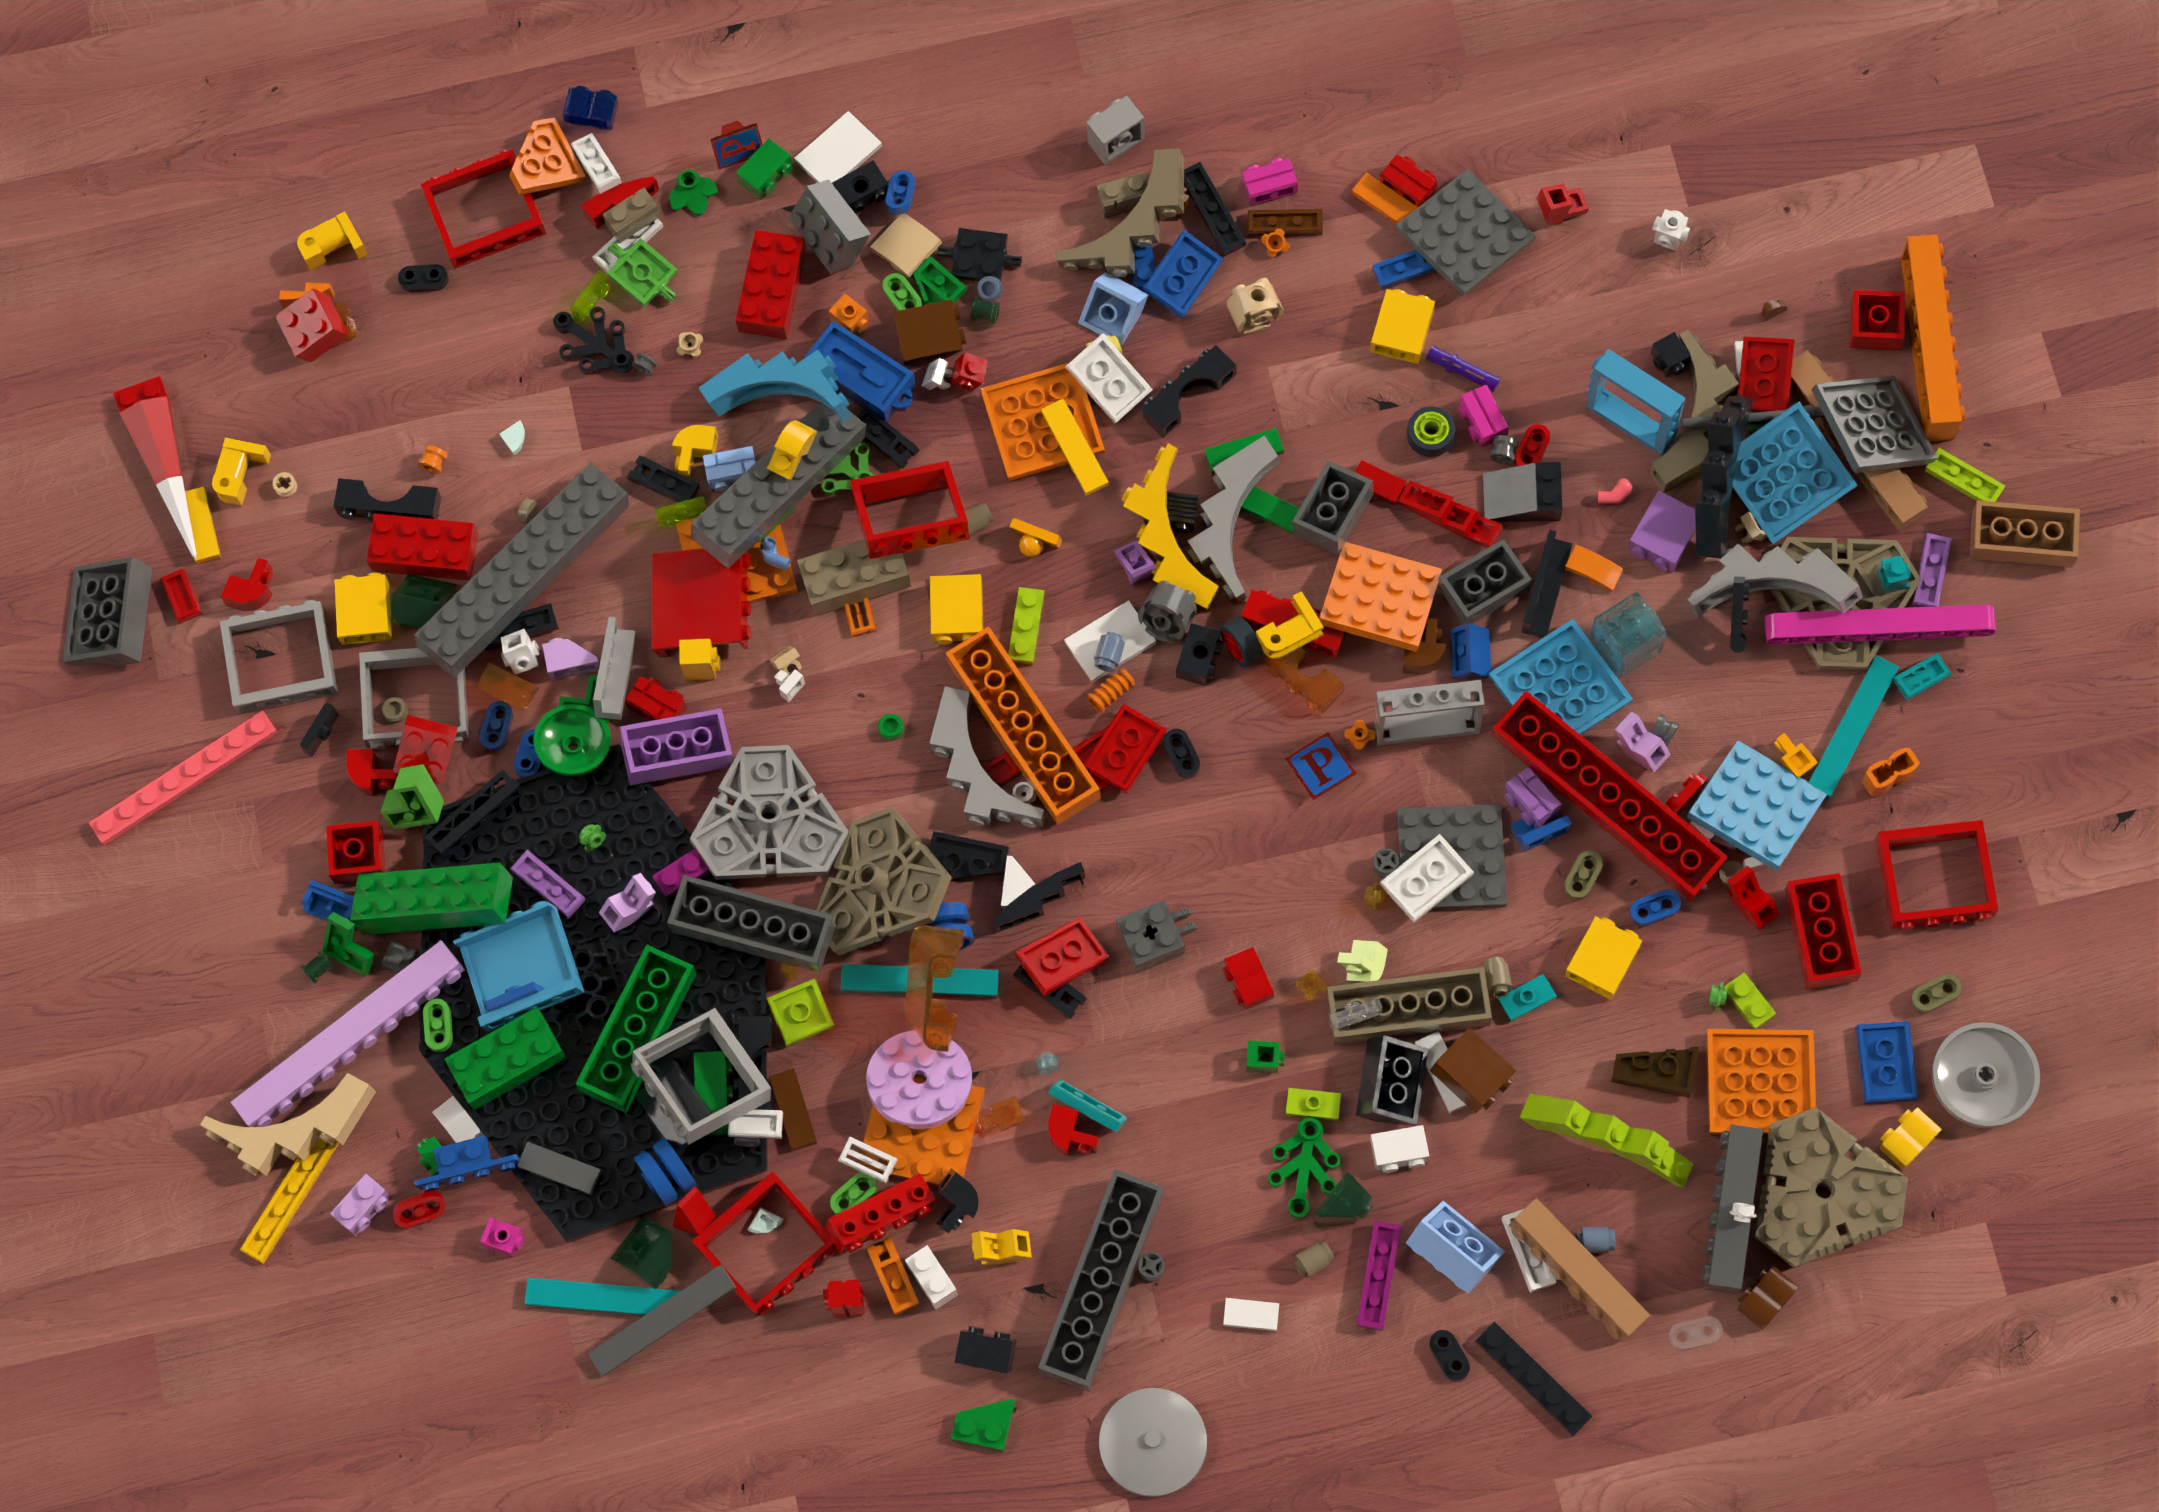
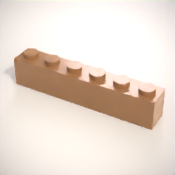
[1508,1198,1650,1342]

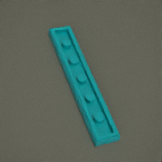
[1808,655,1899,799]
[841,964,999,998]
[524,1278,681,1316]

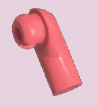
[1597,478,1632,504]

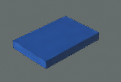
[1142,230,1224,319]
[1855,1021,1918,1104]

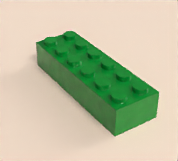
[350,863,513,935]
[576,945,696,1113]

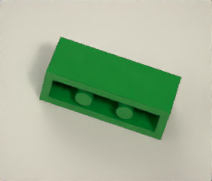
[694,1051,734,1136]

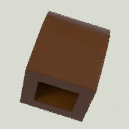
[1402,618,1446,675]

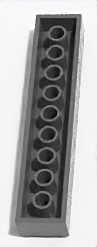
[414,463,629,678]

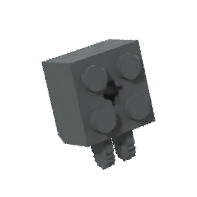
[1116,899,1198,974]

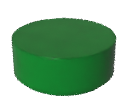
[878,714,904,741]

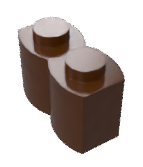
[1737,1266,1799,1331]

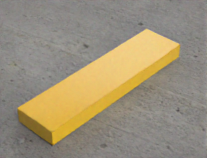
[1041,399,1109,496]

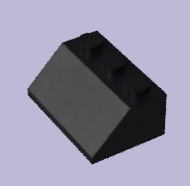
[1356,1035,1429,1126]

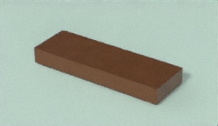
[1248,209,1323,236]
[769,1068,817,1151]

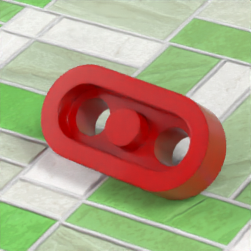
[1514,424,1550,466]
[1666,773,1708,815]
[393,1191,445,1228]

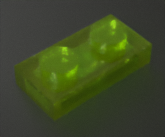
[570,270,610,323]
[654,496,707,527]

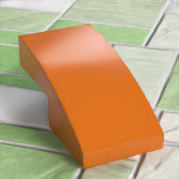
[279,282,335,309]
[1565,545,1623,592]

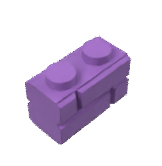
[1504,767,1562,829]

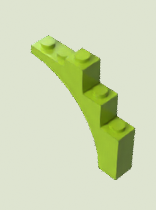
[1519,1094,1693,1188]

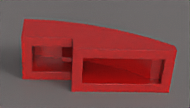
[581,176,659,229]

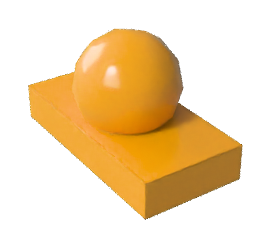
[1009,518,1062,557]

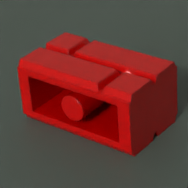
[1379,154,1437,207]
[625,676,687,721]
[823,1279,865,1318]

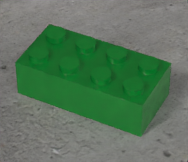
[445,1007,566,1110]

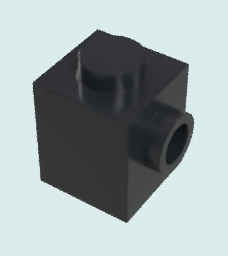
[1651,332,1690,377]

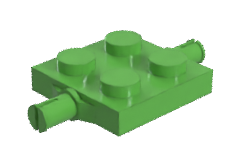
[607,238,678,307]

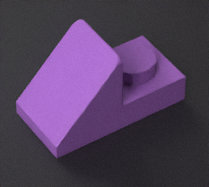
[1114,540,1155,586]

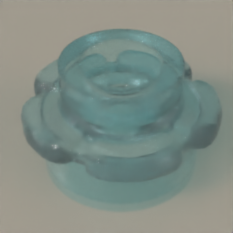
[1034,1052,1060,1074]

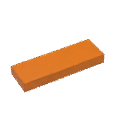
[1351,172,1418,224]

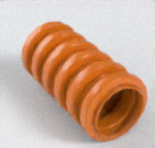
[1088,668,1135,713]

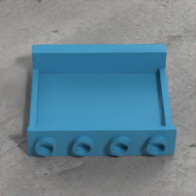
[453,901,584,1032]

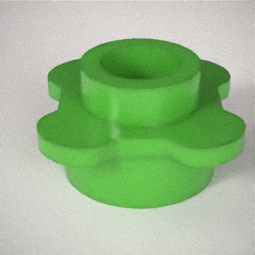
[579,825,606,852]
[1708,982,1727,1011]

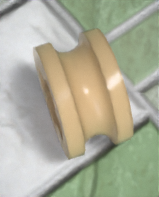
[273,472,297,498]

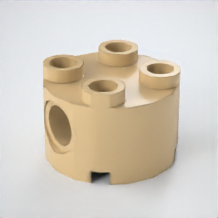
[1227,278,1284,334]

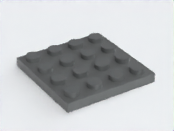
[1395,169,1536,297]
[1811,376,1938,473]
[1397,804,1507,911]

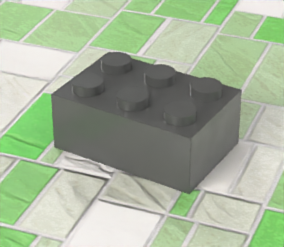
[788,179,871,273]
[1292,461,1373,555]
[1438,539,1532,625]

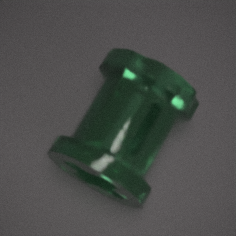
[971,297,1000,324]
[300,950,335,984]

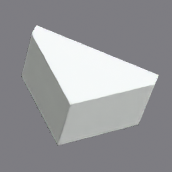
[1001,856,1035,912]
[432,1096,484,1143]

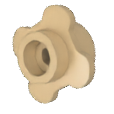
[676,332,703,357]

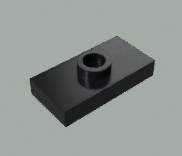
[300,702,339,757]

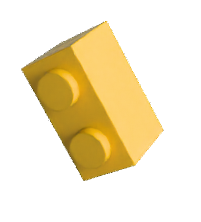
[679,639,720,681]

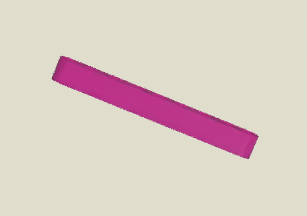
[1764,605,1996,645]

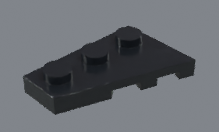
[929,831,1010,879]

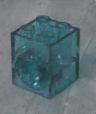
[1590,591,1667,679]

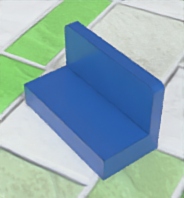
[1450,623,1491,680]
[1510,813,1572,852]

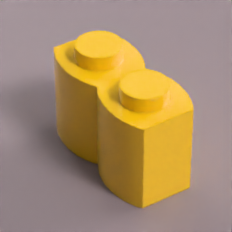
[1879,1107,1942,1170]

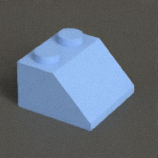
[1078,272,1149,345]

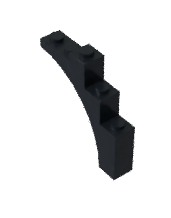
[1695,395,1754,559]

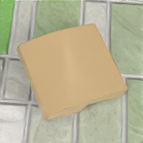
[870,213,942,277]

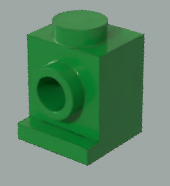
[1246,1040,1285,1073]
[416,1136,442,1176]

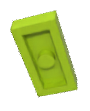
[1723,972,1776,1029]

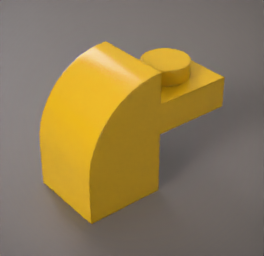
[767,420,818,480]
[672,425,718,479]
[971,1229,1032,1265]

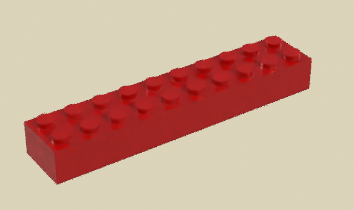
[1491,690,1728,901]

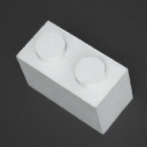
[1370,1125,1429,1173]
[905,1245,958,1309]

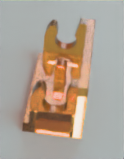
[476,663,539,710]

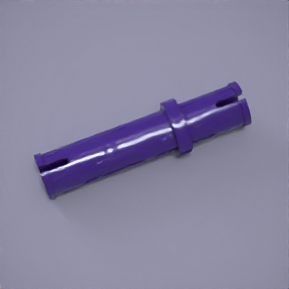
[1426,345,1500,392]

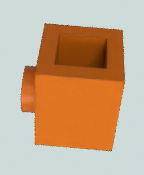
[828,293,869,335]

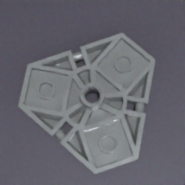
[690,745,849,880]

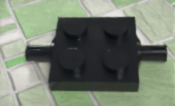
[937,228,1022,282]

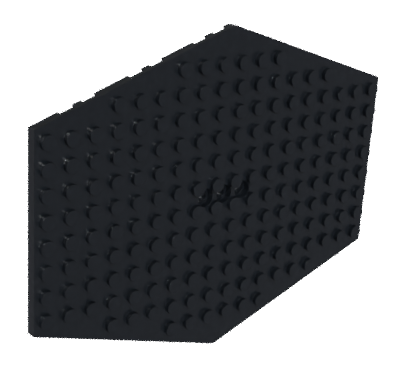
[419,744,768,1243]

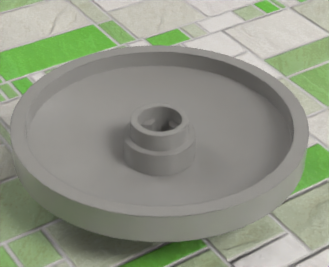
[1931,1022,2040,1128]
[1099,1388,1207,1497]

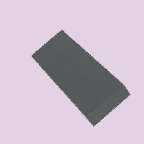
[517,1142,601,1195]

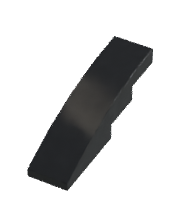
[993,862,1085,933]

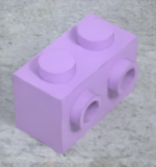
[330,1174,391,1237]

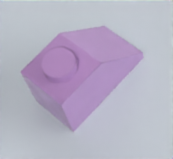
[542,638,600,681]

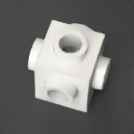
[1652,209,1690,251]
[501,629,540,675]

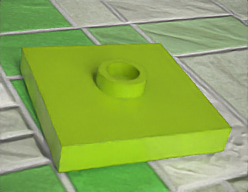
[766,978,835,1047]

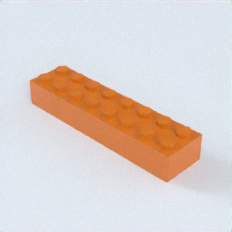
[1900,234,1965,442]
[945,626,1101,825]

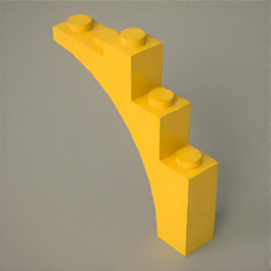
[1122,443,1220,610]

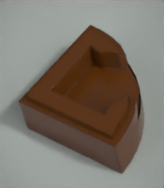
[1761,300,1787,321]

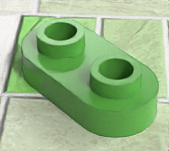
[883,273,922,311]
[423,999,453,1052]
[830,1172,878,1215]

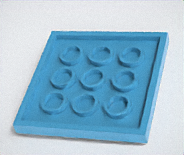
[1732,402,1857,544]
[1489,619,1633,735]
[1687,741,1827,871]

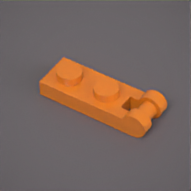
[866,1237,920,1315]

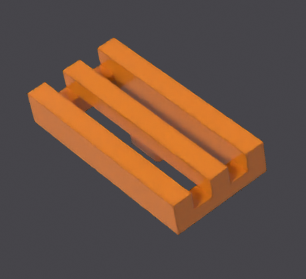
[844,598,876,637]

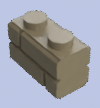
[1097,172,1148,218]
[603,187,661,243]

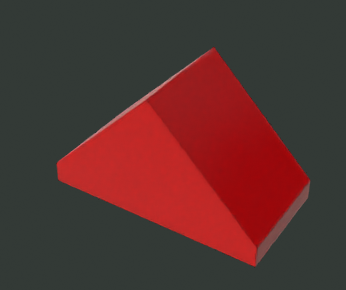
[673,1186,716,1235]

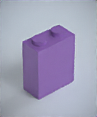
[1628,491,1696,572]

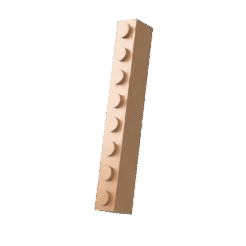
[1791,350,1928,532]

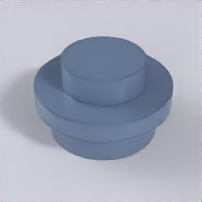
[977,276,1002,301]

